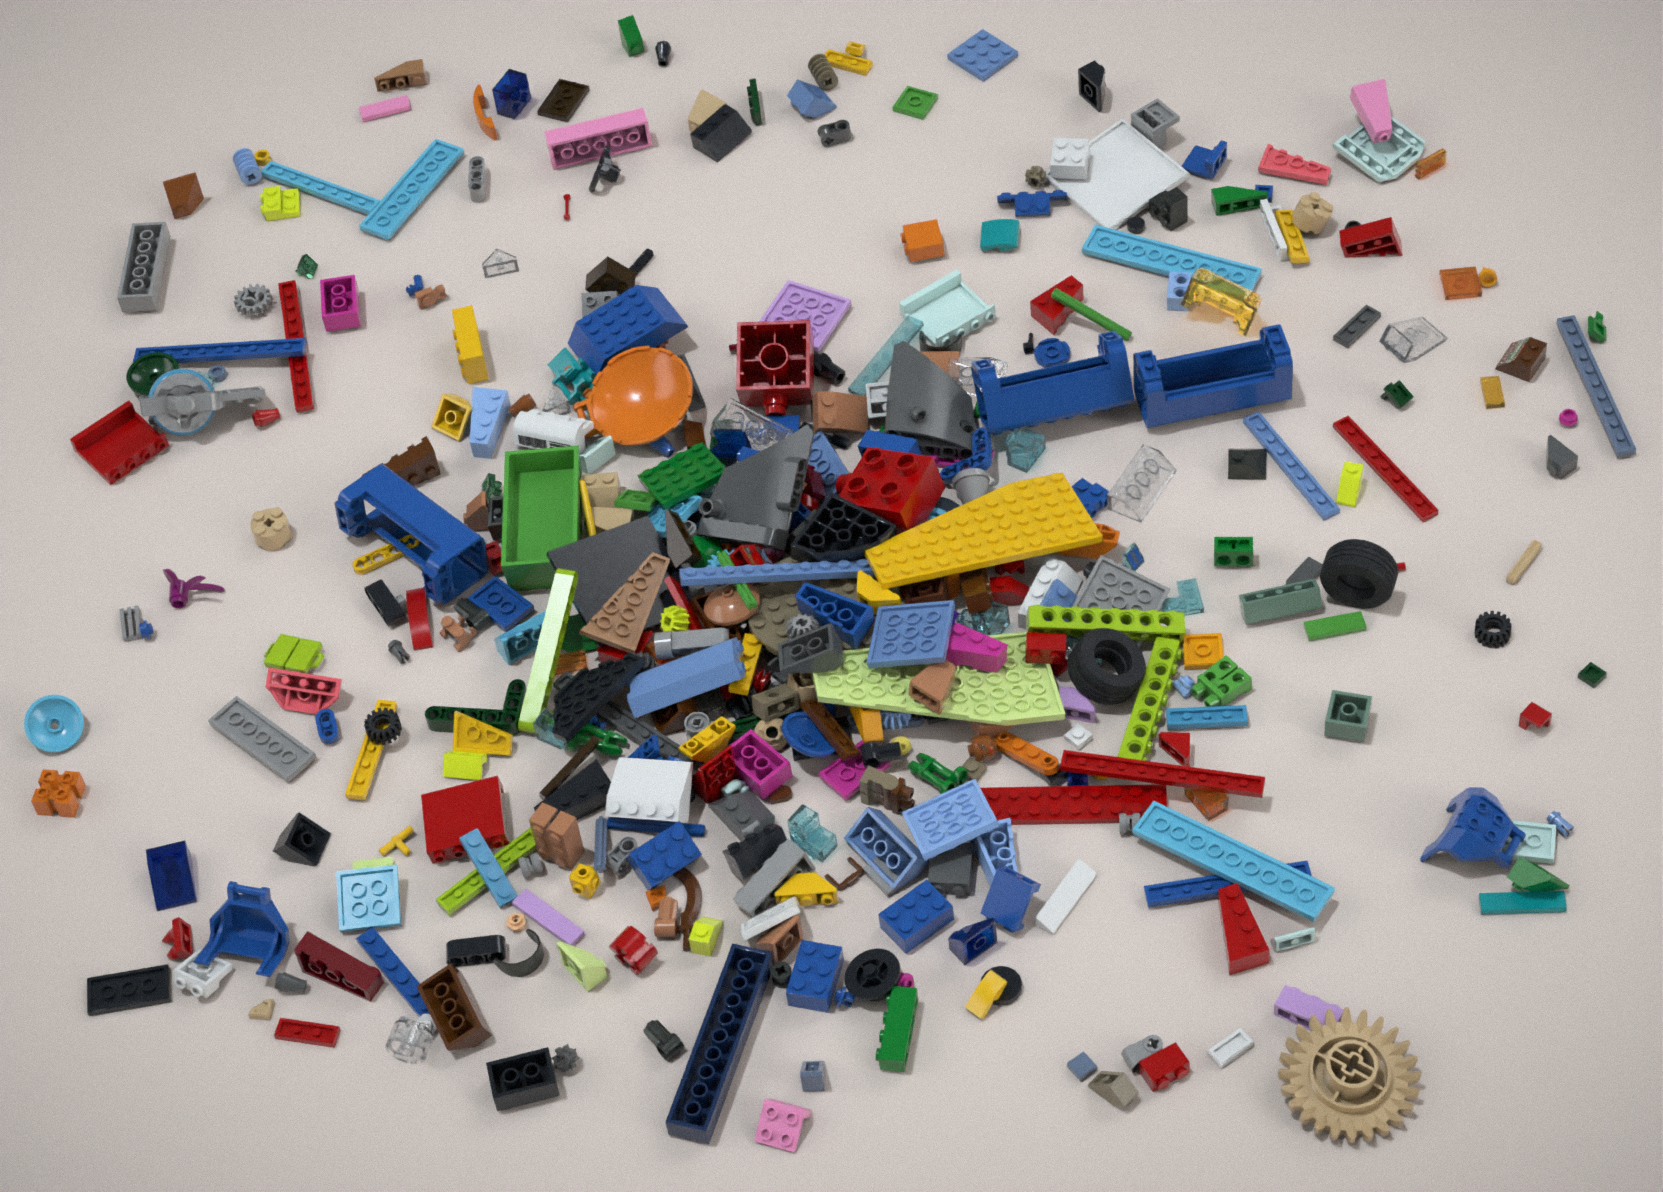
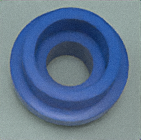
[139,620,154,639]

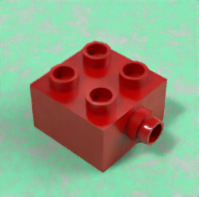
[736,320,814,416]
[836,447,945,535]

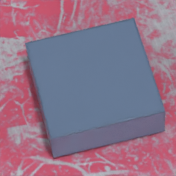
[1067,1051,1097,1081]

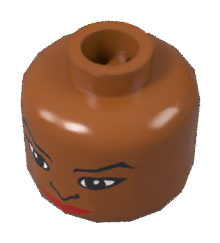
[967,734,998,762]

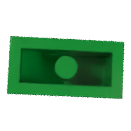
[618,15,644,57]

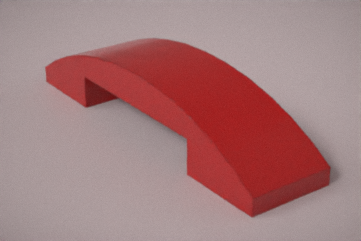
[406,587,433,651]

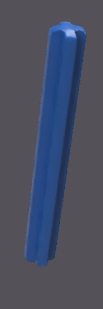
[607,817,706,836]

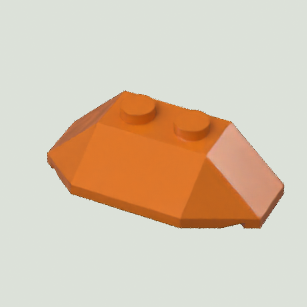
[1057,523,1120,559]

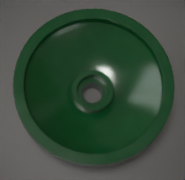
[126,352,179,396]

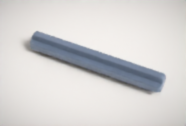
[594,816,607,873]

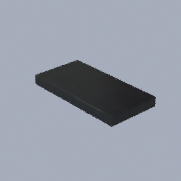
[87,964,171,1016]

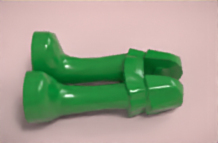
[567,723,628,757]
[908,753,968,794]

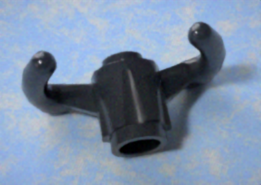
[589,145,621,192]

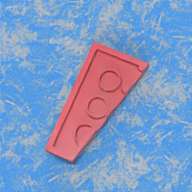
[1258,144,1331,185]

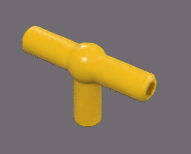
[379,826,414,856]

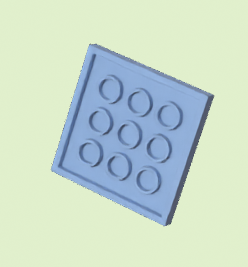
[902,779,999,860]

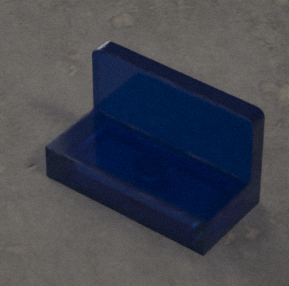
[711,429,752,458]

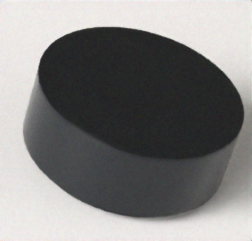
[1127,217,1145,234]

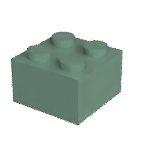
[1324,690,1372,742]

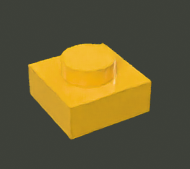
[845,41,866,57]

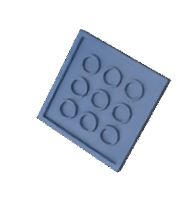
[867,600,955,668]

